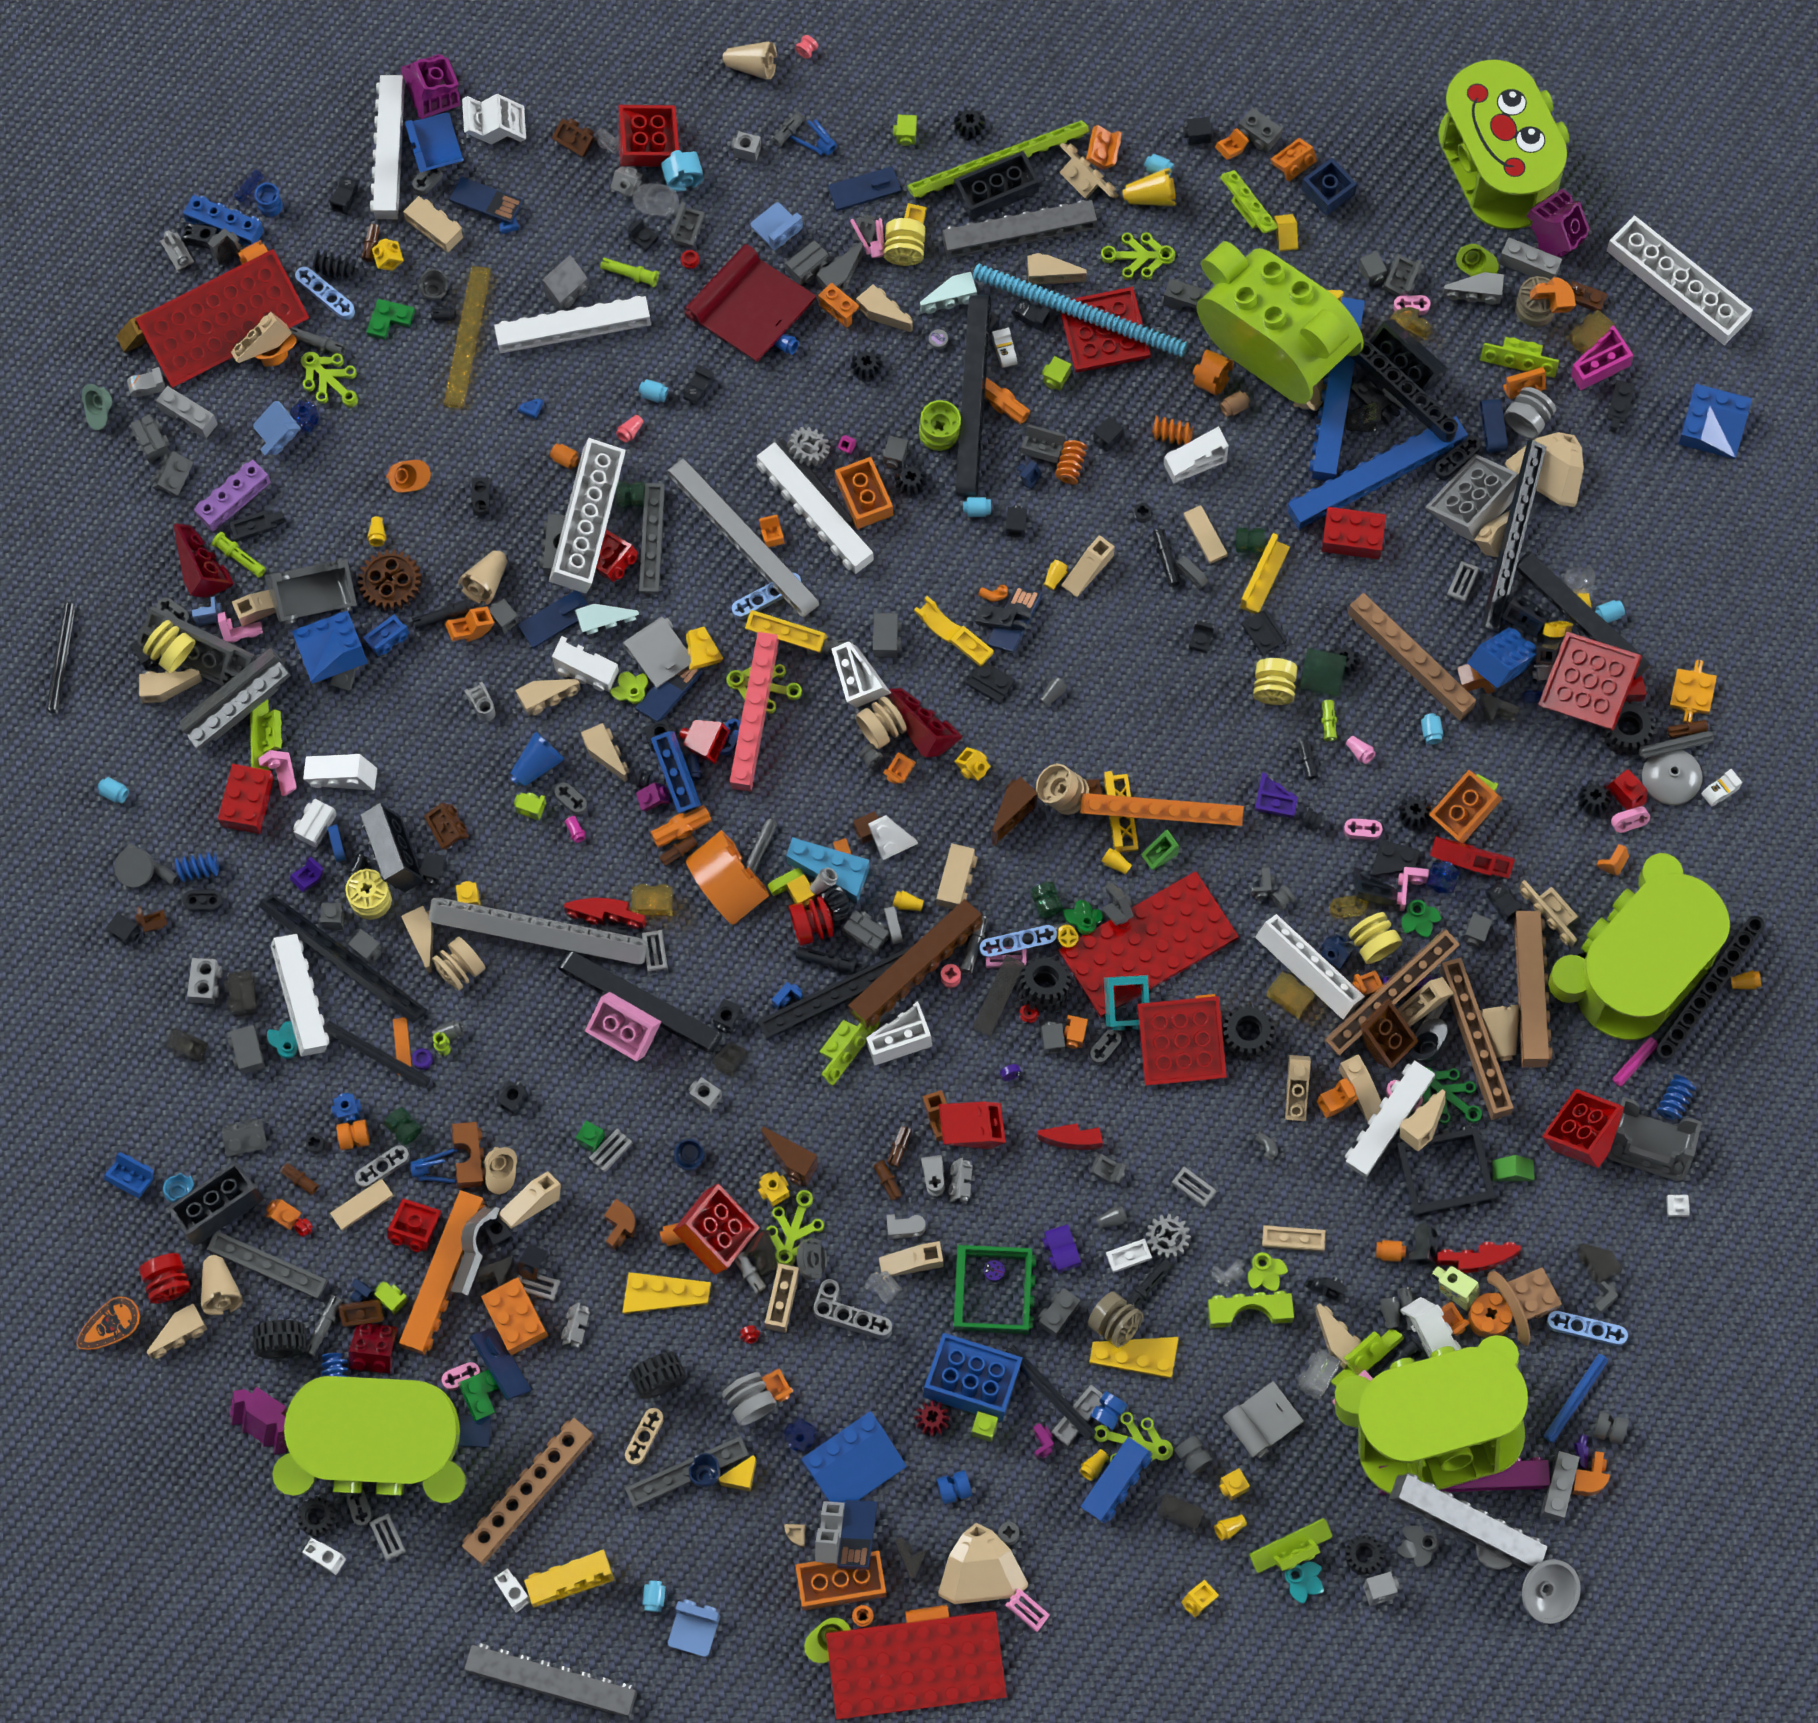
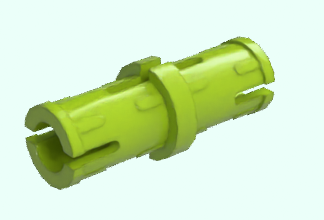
[1321,700,1337,741]
[433,1032,451,1056]

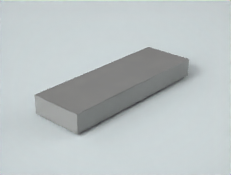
[1051,1385,1103,1447]

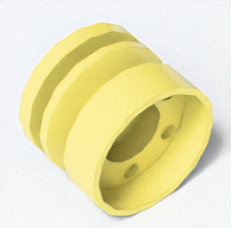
[884,218,925,266]
[143,620,196,673]
[1253,658,1297,705]
[345,869,392,920]
[1348,912,1403,964]

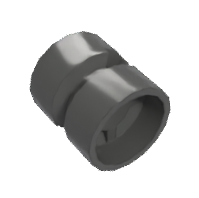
[1592,1411,1629,1446]
[1174,1435,1213,1475]

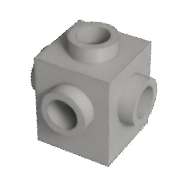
[611,166,643,196]

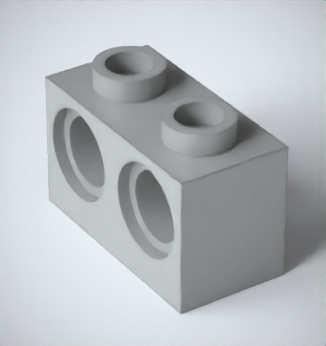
[187,958,222,1004]
[1363,1571,1400,1606]

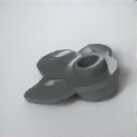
[1398,1526,1439,1567]

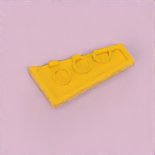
[622,1272,711,1314]
[1089,1337,1179,1379]

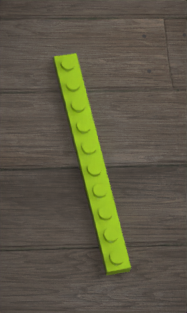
[907,120,1089,197]

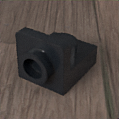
[628,218,659,252]
[1188,620,1215,653]
[130,641,161,670]

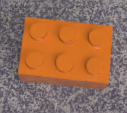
[835,457,893,529]
[1429,770,1503,843]
[481,1277,548,1355]

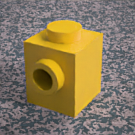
[787,875,816,909]
[456,881,480,906]
[1219,1468,1250,1501]

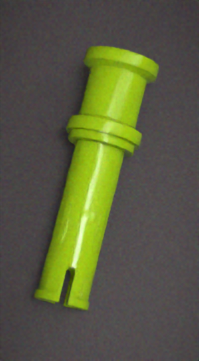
[600,257,659,288]
[211,532,266,578]

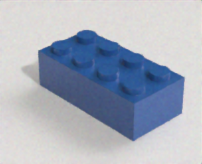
[1467,627,1537,688]

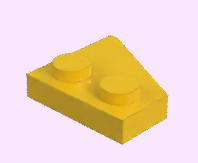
[686,627,723,670]

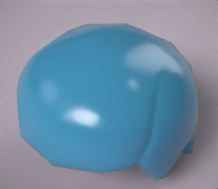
[163,1173,195,1203]

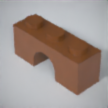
[451,1122,486,1189]

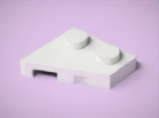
[868,815,918,860]

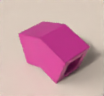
[837,435,856,455]

